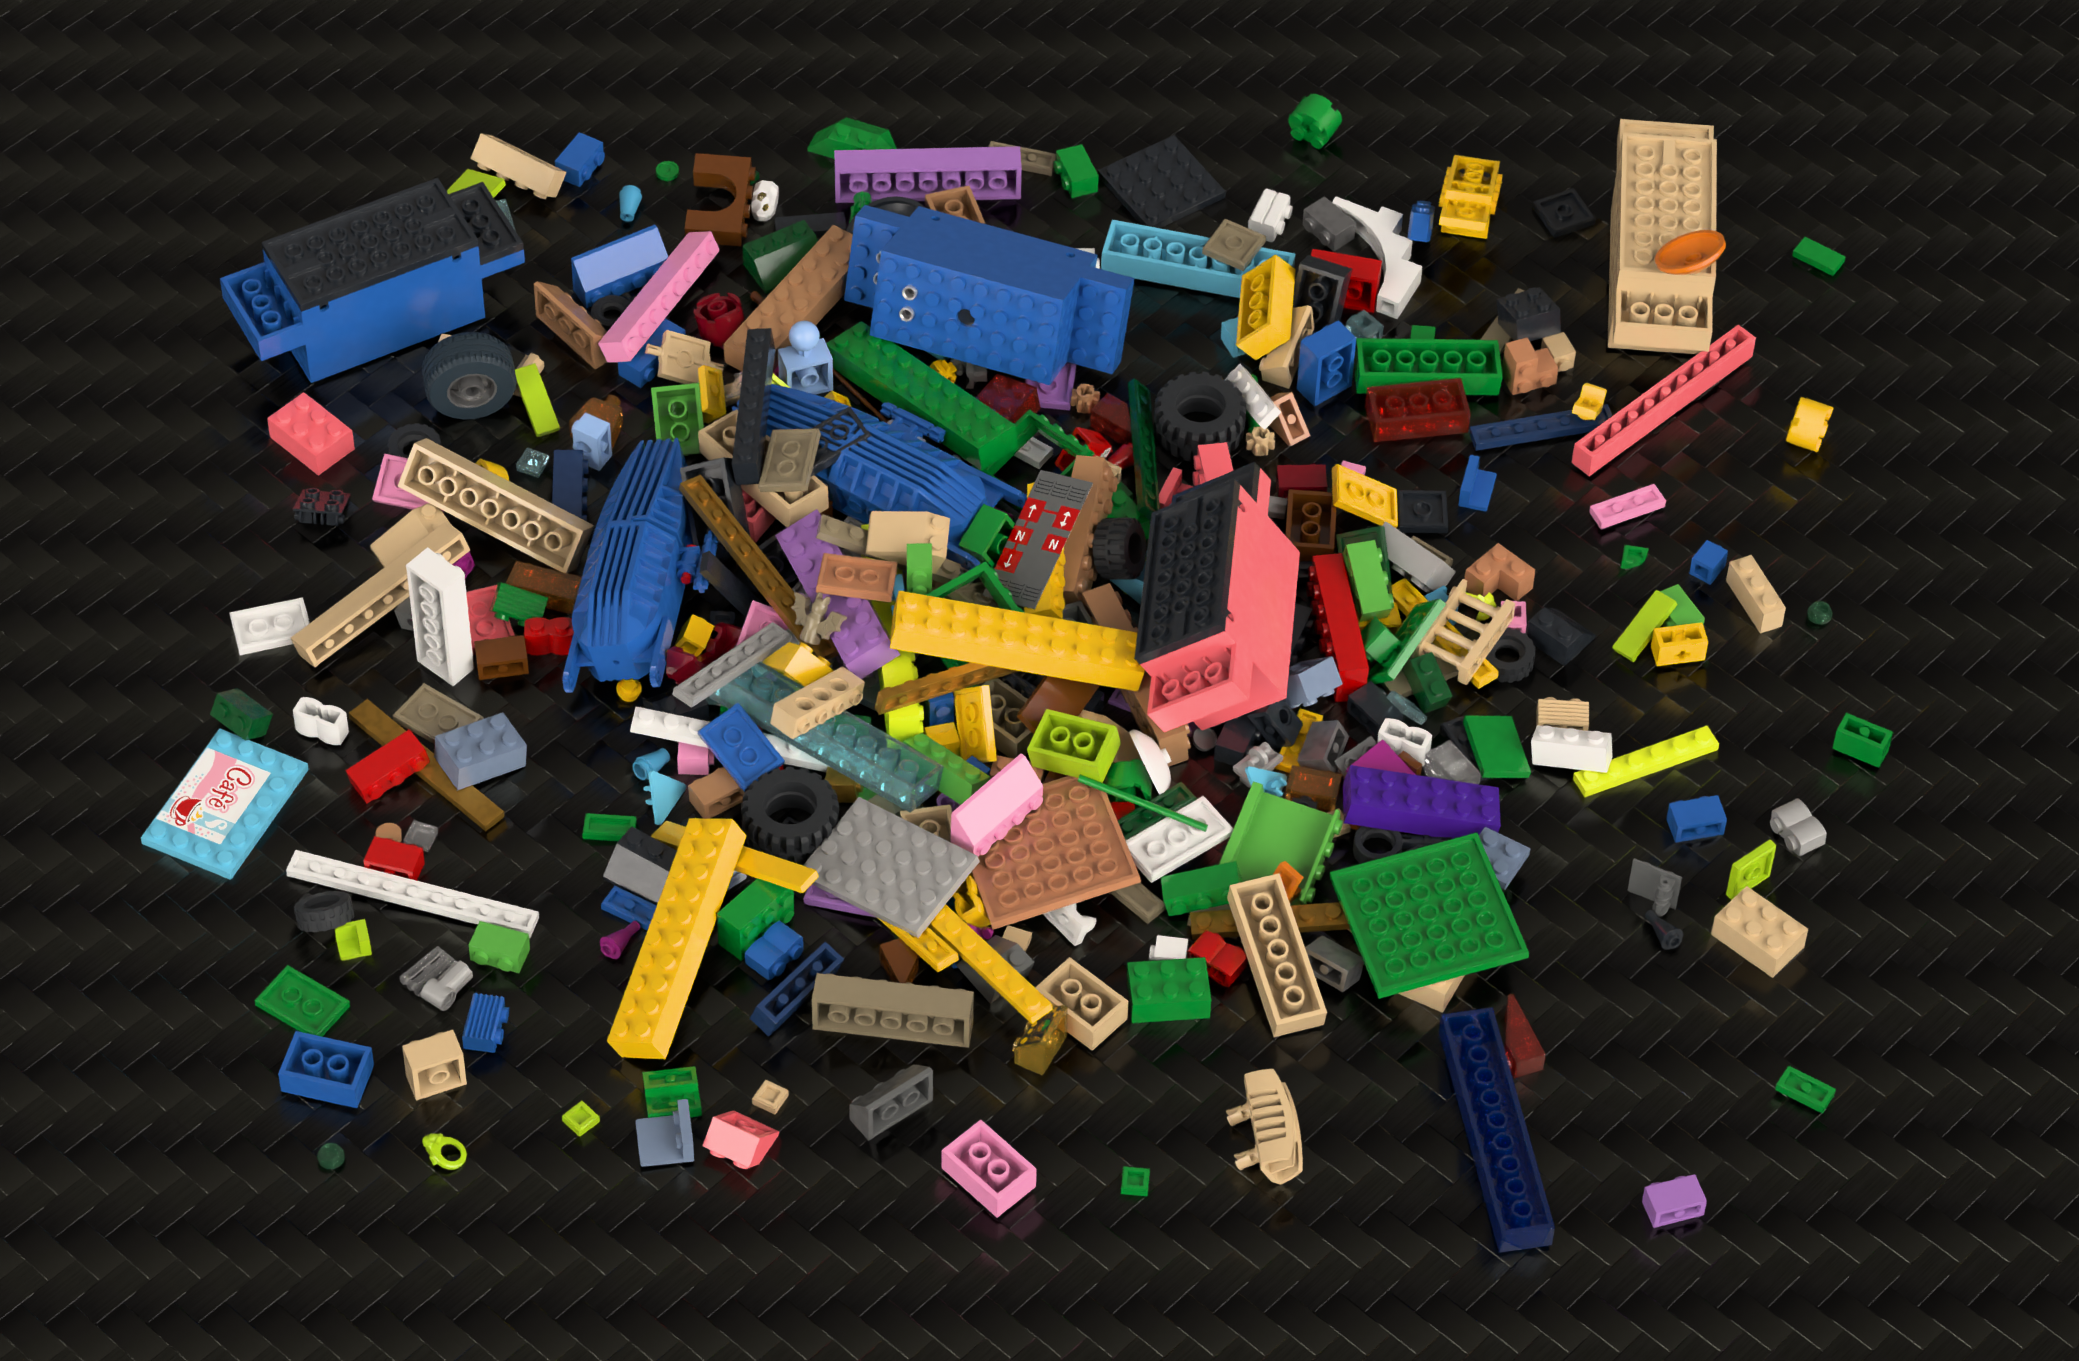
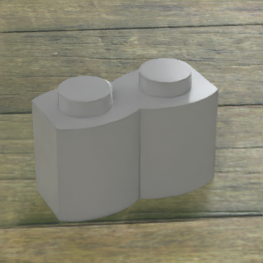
[1770,798,1827,856]

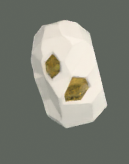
[751,180,779,222]

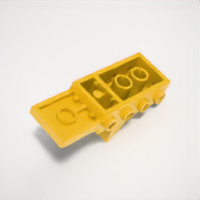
[1439,155,1503,239]

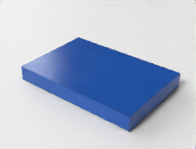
[697,702,785,792]

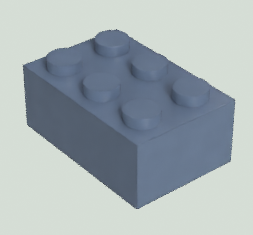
[434,712,527,790]

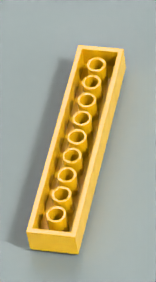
[890,591,1144,692]
[607,818,746,1059]

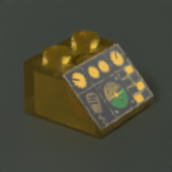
[1012,1005,1068,1076]

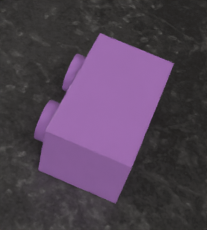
[1642,1174,1707,1228]

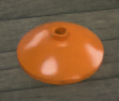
[1655,230,1726,275]

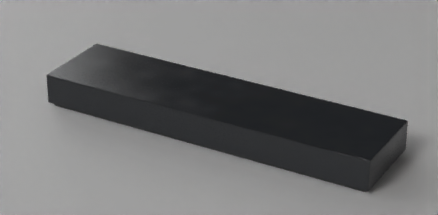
[699,551,763,618]

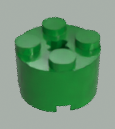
[1288,94,1342,149]
[1103,759,1153,809]

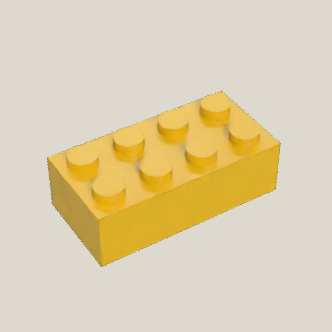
[1236,254,1296,360]

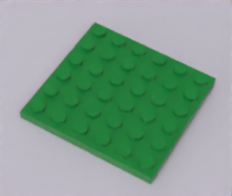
[1330,833,1529,999]

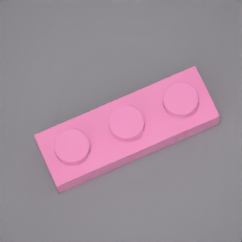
[1589,484,1666,529]

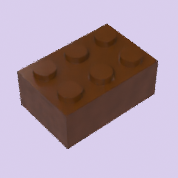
[1285,489,1336,561]

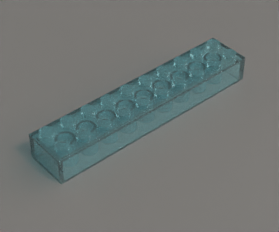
[708,662,944,813]

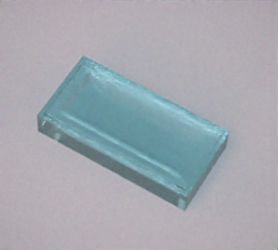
[1387,691,1427,725]

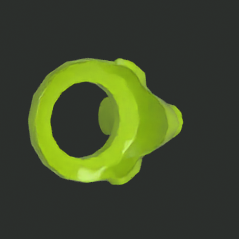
[422,1133,467,1170]

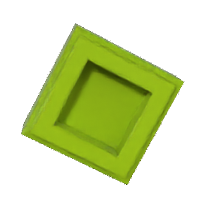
[562,1101,600,1137]

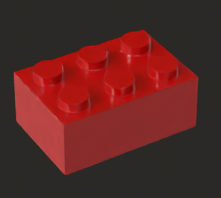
[1311,249,1382,313]

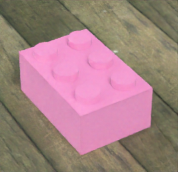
[942,1120,1037,1217]

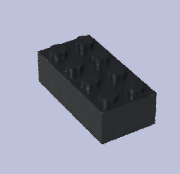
[680,457,750,563]

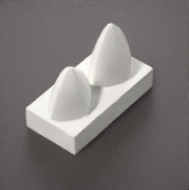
[1043,903,1096,946]

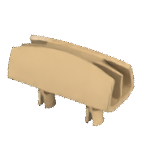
[1226,1069,1303,1185]

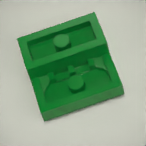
[642,1066,702,1118]

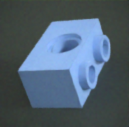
[571,412,612,471]

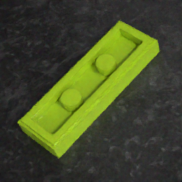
[515,363,560,437]
[1612,590,1678,662]

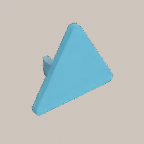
[1245,766,1287,797]
[644,771,686,825]

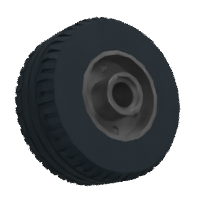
[422,332,517,419]

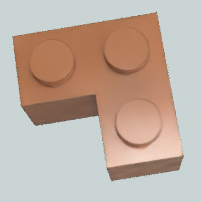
[1502,337,1558,395]
[1465,543,1535,601]

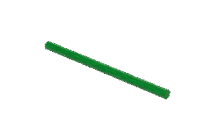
[1078,774,1208,832]

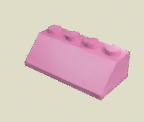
[950,754,1043,856]

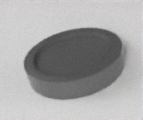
[1192,728,1217,751]

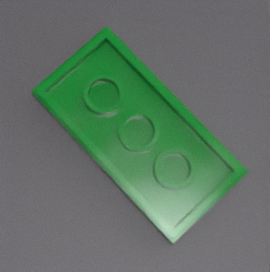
[1367,599,1446,684]

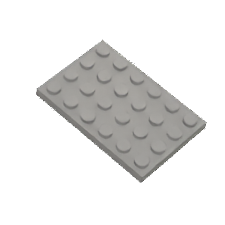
[803,797,980,938]

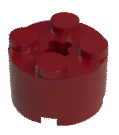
[694,293,745,347]

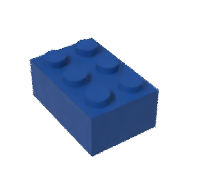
[1297,320,1356,406]
[278,1031,374,1108]

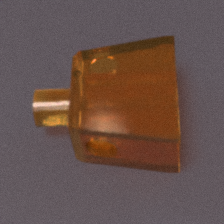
[569,395,623,450]

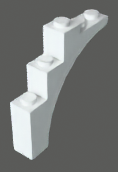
[1332,197,1422,319]

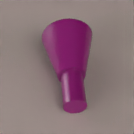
[600,921,640,959]

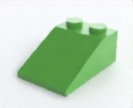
[651,383,704,456]

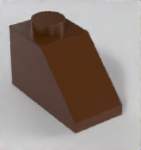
[880,938,921,983]

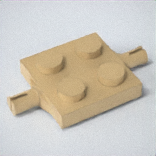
[645,330,724,384]

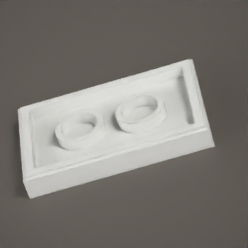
[230,598,310,655]

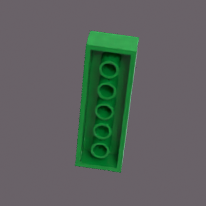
[1354,338,1503,395]

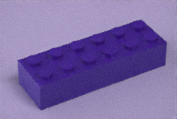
[1343,765,1501,839]

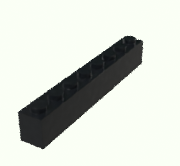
[732,328,775,485]
[1214,603,1315,766]

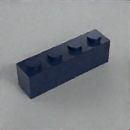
[552,450,589,522]
[750,942,844,1036]

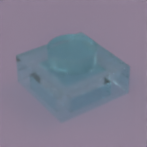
[516,448,549,478]

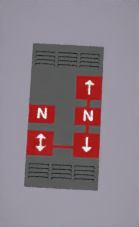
[983,470,1093,609]

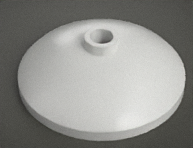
[1129,729,1172,795]

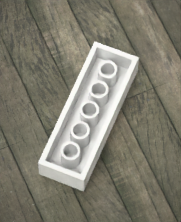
[406,547,474,686]

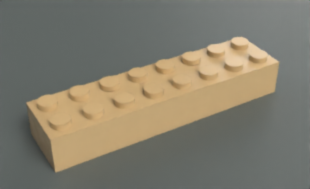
[398,438,594,574]

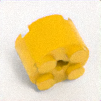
[1786,397,1833,452]

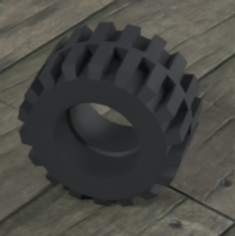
[1093,518,1147,580]

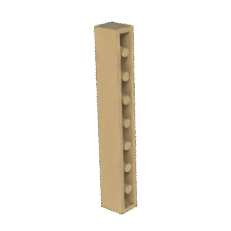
[291,522,470,667]

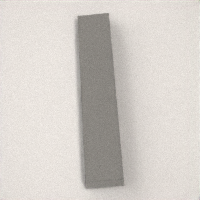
[673,622,791,708]

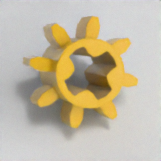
[929,360,957,383]

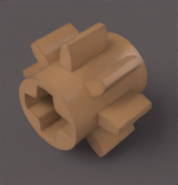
[1070,384,1100,413]

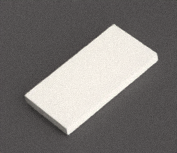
[1126,796,1233,883]

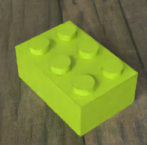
[1027,709,1121,783]

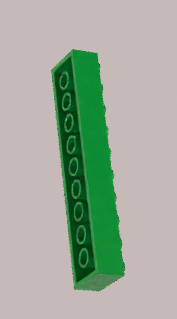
[826,321,1018,471]

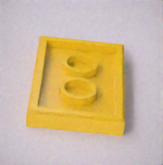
[1332,464,1398,528]
[954,685,997,763]

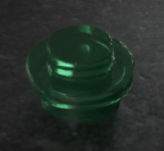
[1807,601,1832,625]
[317,1143,345,1169]

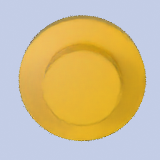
[616,678,642,702]

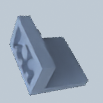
[636,1099,694,1167]

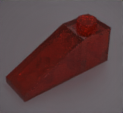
[1502,994,1546,1079]

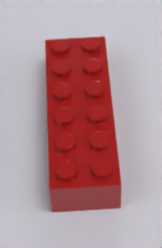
[1306,553,1369,702]

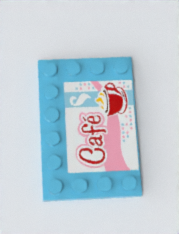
[141,729,309,880]

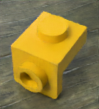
[1572,383,1607,420]

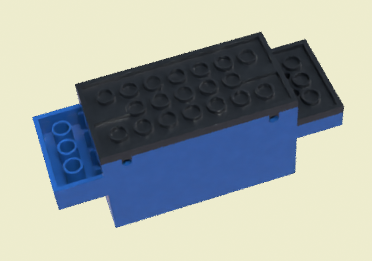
[220,178,525,383]

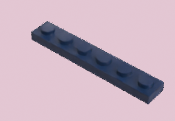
[1469,404,1612,451]

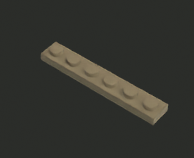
[816,514,961,584]

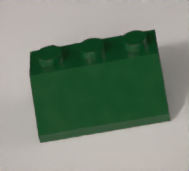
[742,220,818,294]

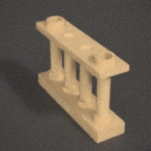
[1414,579,1515,685]

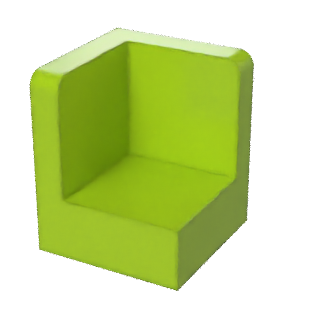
[335,919,372,960]

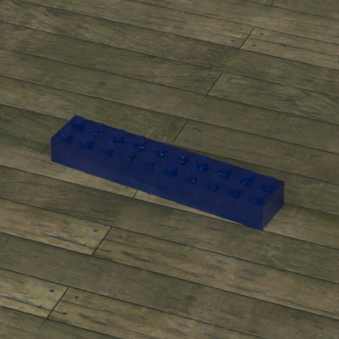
[1439,1007,1555,1253]

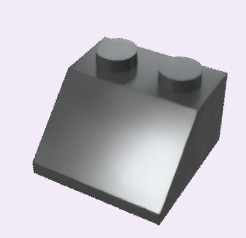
[956,935,1034,1004]

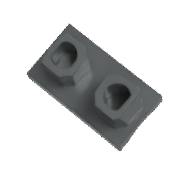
[950,358,987,389]

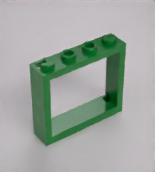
[972,409,1095,513]
[926,561,1025,688]

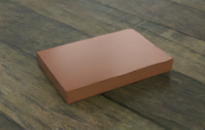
[816,553,898,602]

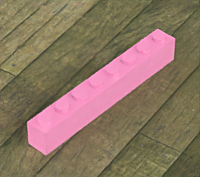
[598,231,720,362]

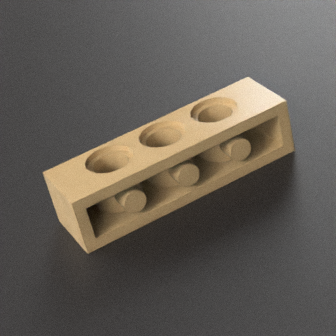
[770,666,865,739]

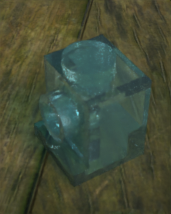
[1346,310,1383,339]

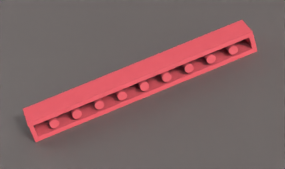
[1572,325,1756,476]

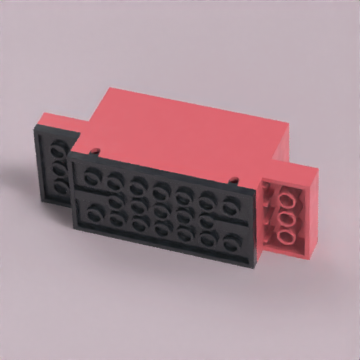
[1134,462,1300,732]

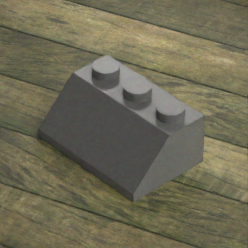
[849,1064,933,1140]

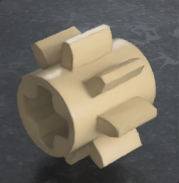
[1246,426,1275,456]

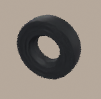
[591,295,630,332]

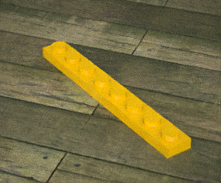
[929,904,1053,1024]

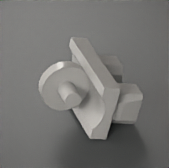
[1233,742,1283,788]

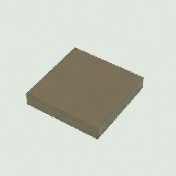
[1202,219,1266,271]

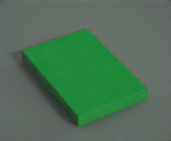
[1463,716,1531,778]
[255,965,350,1037]

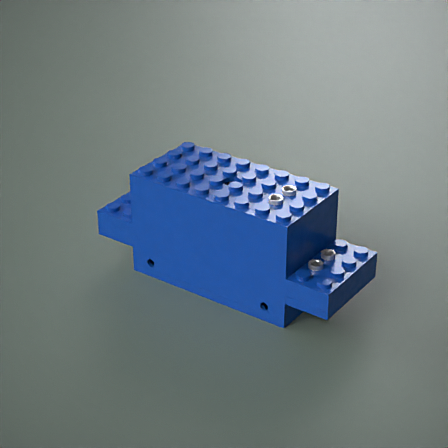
[844,205,1135,385]

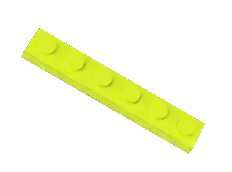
[1573,726,1719,797]

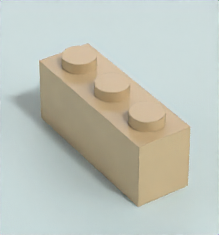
[1726,555,1786,633]

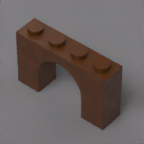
[684,153,756,246]

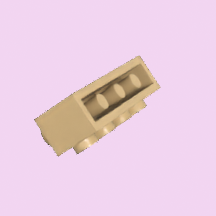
[471,133,566,199]

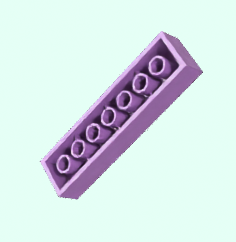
[834,147,1021,203]
[775,509,900,679]

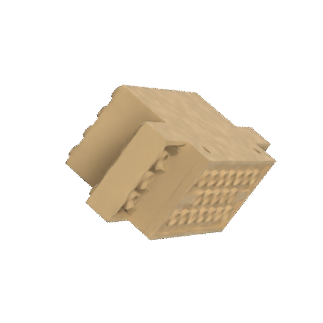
[1608,119,1717,354]

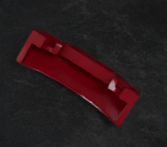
[666,622,742,685]

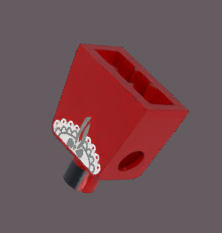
[1055,427,1113,472]

